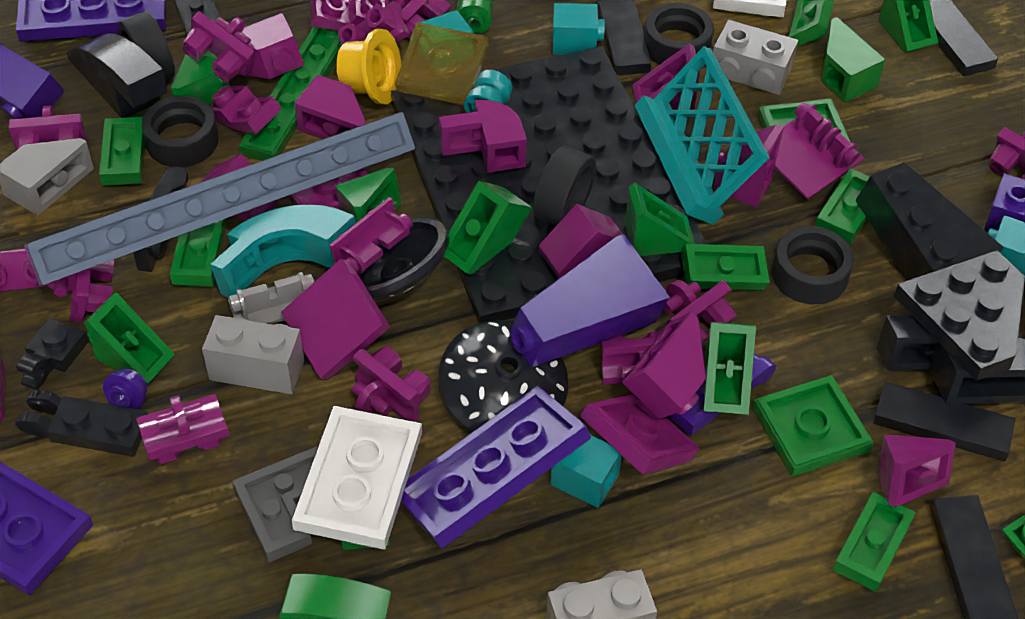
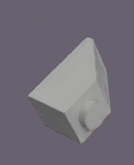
[0,138,94,216]

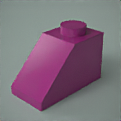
[239,13,304,79]
[294,74,366,139]
[714,125,783,207]
[622,311,706,419]

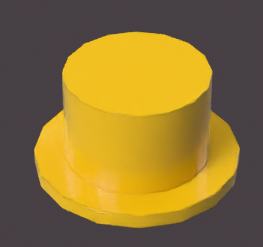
[337,29,401,104]

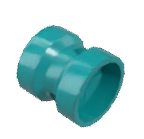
[464,70,513,113]

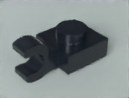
[16,318,88,390]

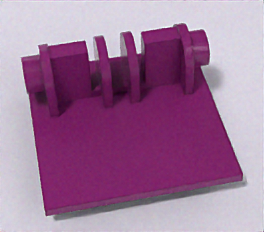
[775,102,865,200]

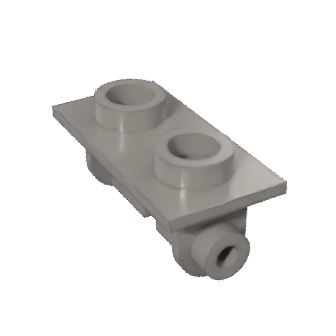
[228,272,314,324]

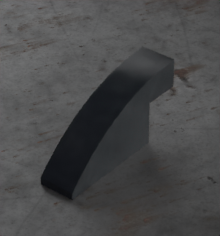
[66,33,168,118]
[877,315,1025,404]

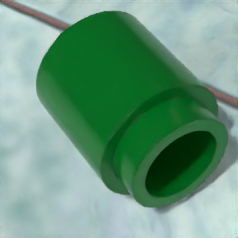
[457,0,494,35]

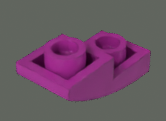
[310,0,388,31]
[210,85,282,134]

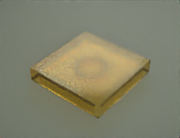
[395,22,489,105]

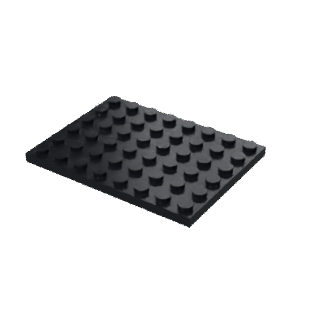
[391,46,706,323]

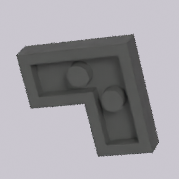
[232,446,318,563]

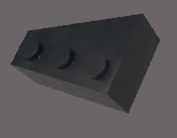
[855,162,1004,281]

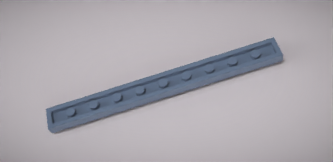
[24,112,415,285]

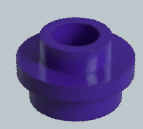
[103,369,147,409]

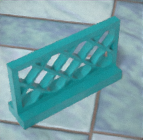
[634,46,770,225]

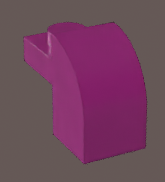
[439,100,527,173]

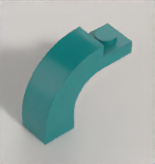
[210,205,356,298]

